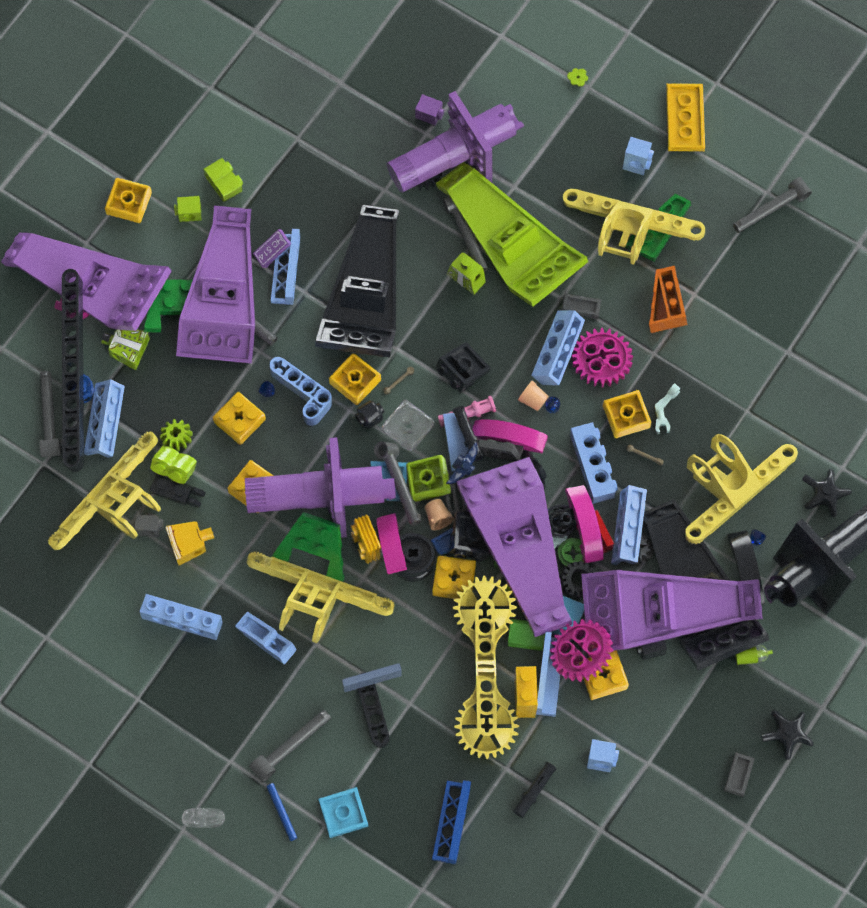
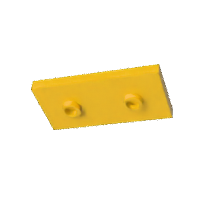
[666,84,705,152]

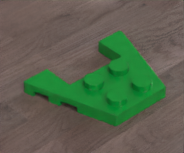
[143,280,193,332]
[272,512,345,582]

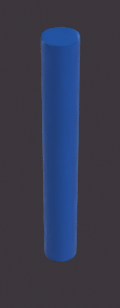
[266,783,297,841]

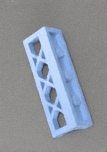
[271,229,300,305]
[84,379,125,458]
[611,485,647,565]
[536,632,560,717]

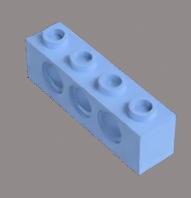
[531,310,585,385]
[570,422,618,504]
[140,594,223,640]

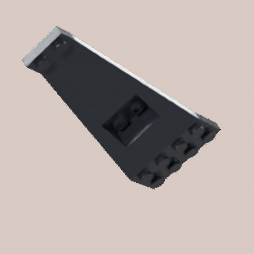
[315,205,399,358]
[643,499,769,670]

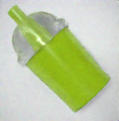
[735,645,773,665]

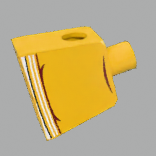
[166,521,214,566]

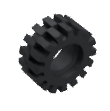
[560,561,594,598]

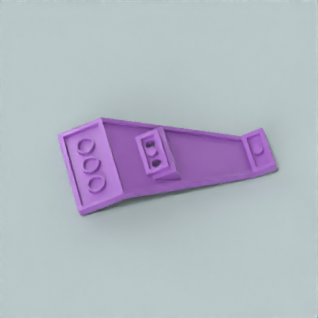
[176,206,255,363]
[1,232,172,331]
[581,570,763,652]

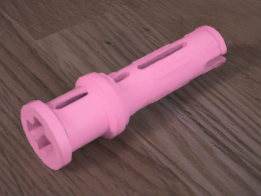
[438,396,496,427]

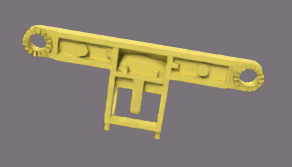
[563,189,705,265]
[48,431,161,550]
[685,434,798,544]
[247,552,395,643]

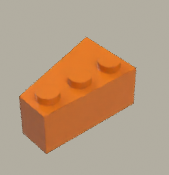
[649,266,688,333]

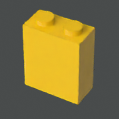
[514,666,538,718]

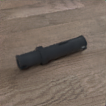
[452,406,484,462]
[513,762,557,818]

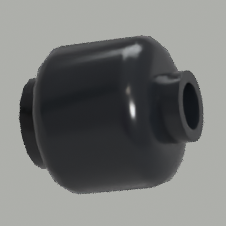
[355,400,384,429]

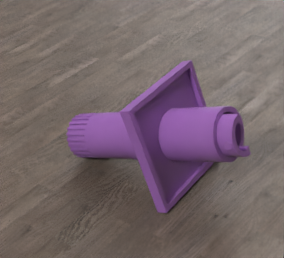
[387,91,524,193]
[245,437,396,537]

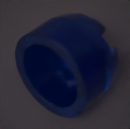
[259,381,276,397]
[545,396,560,413]
[750,529,767,546]

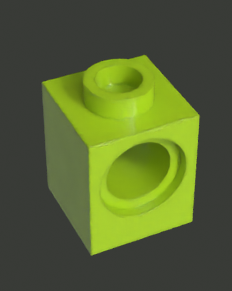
[174,196,202,222]

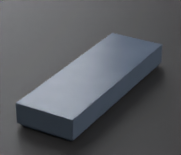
[342,664,402,692]

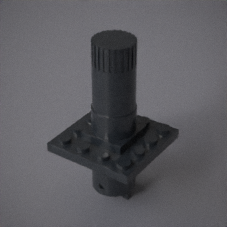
[764,505,867,615]

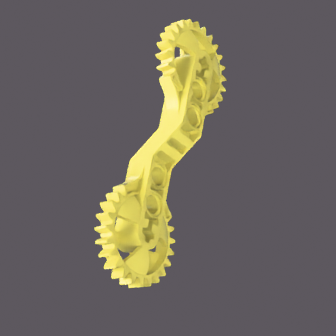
[453,576,519,759]

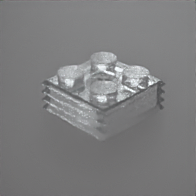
[382,399,434,452]

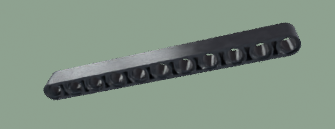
[62,269,84,472]

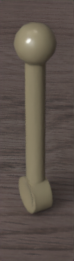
[383,367,414,394]
[626,445,664,465]

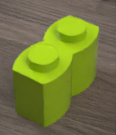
[203,158,243,202]
[150,446,197,484]

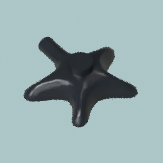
[802,469,852,517]
[761,710,814,760]

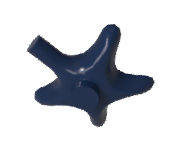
[446,442,478,484]

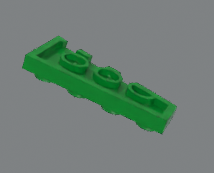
[625,194,691,262]

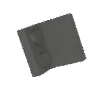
[478,425,528,462]

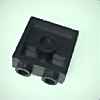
[436,342,491,393]
[449,512,491,562]

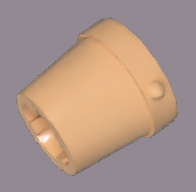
[518,380,549,411]
[424,499,454,531]

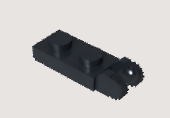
[149,474,206,508]

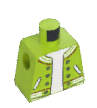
[447,252,486,295]
[101,329,150,370]

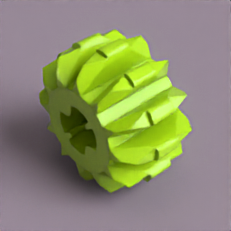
[160,419,193,452]

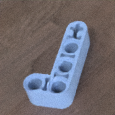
[270,357,332,426]

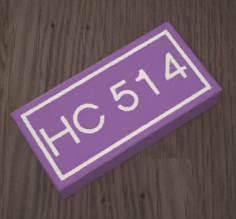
[253,229,291,268]

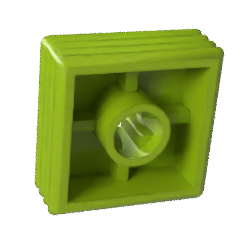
[406,455,451,502]

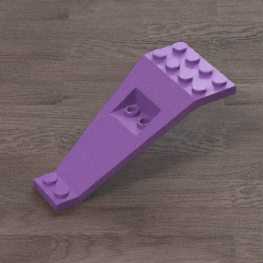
[456,457,572,637]

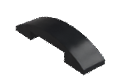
[728,530,765,605]

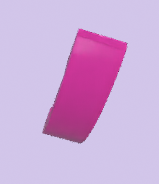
[472,420,548,453]
[565,485,604,563]
[377,513,407,575]

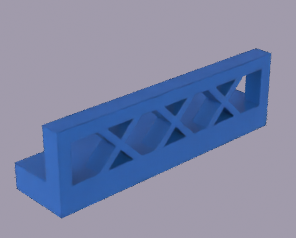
[432,780,471,865]

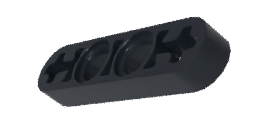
[358,672,390,748]

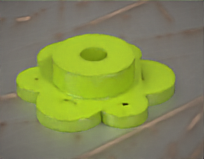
[567,68,588,87]

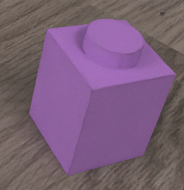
[415,94,444,125]

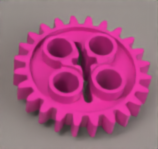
[571,328,633,388]
[550,619,613,682]

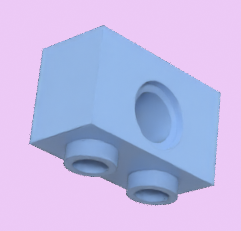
[623,137,654,176]
[587,739,619,772]

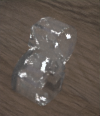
[182,808,225,828]

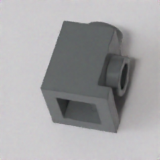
[134,511,164,537]

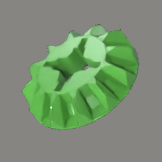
[557,538,584,567]

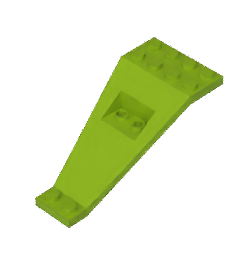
[436,162,588,307]

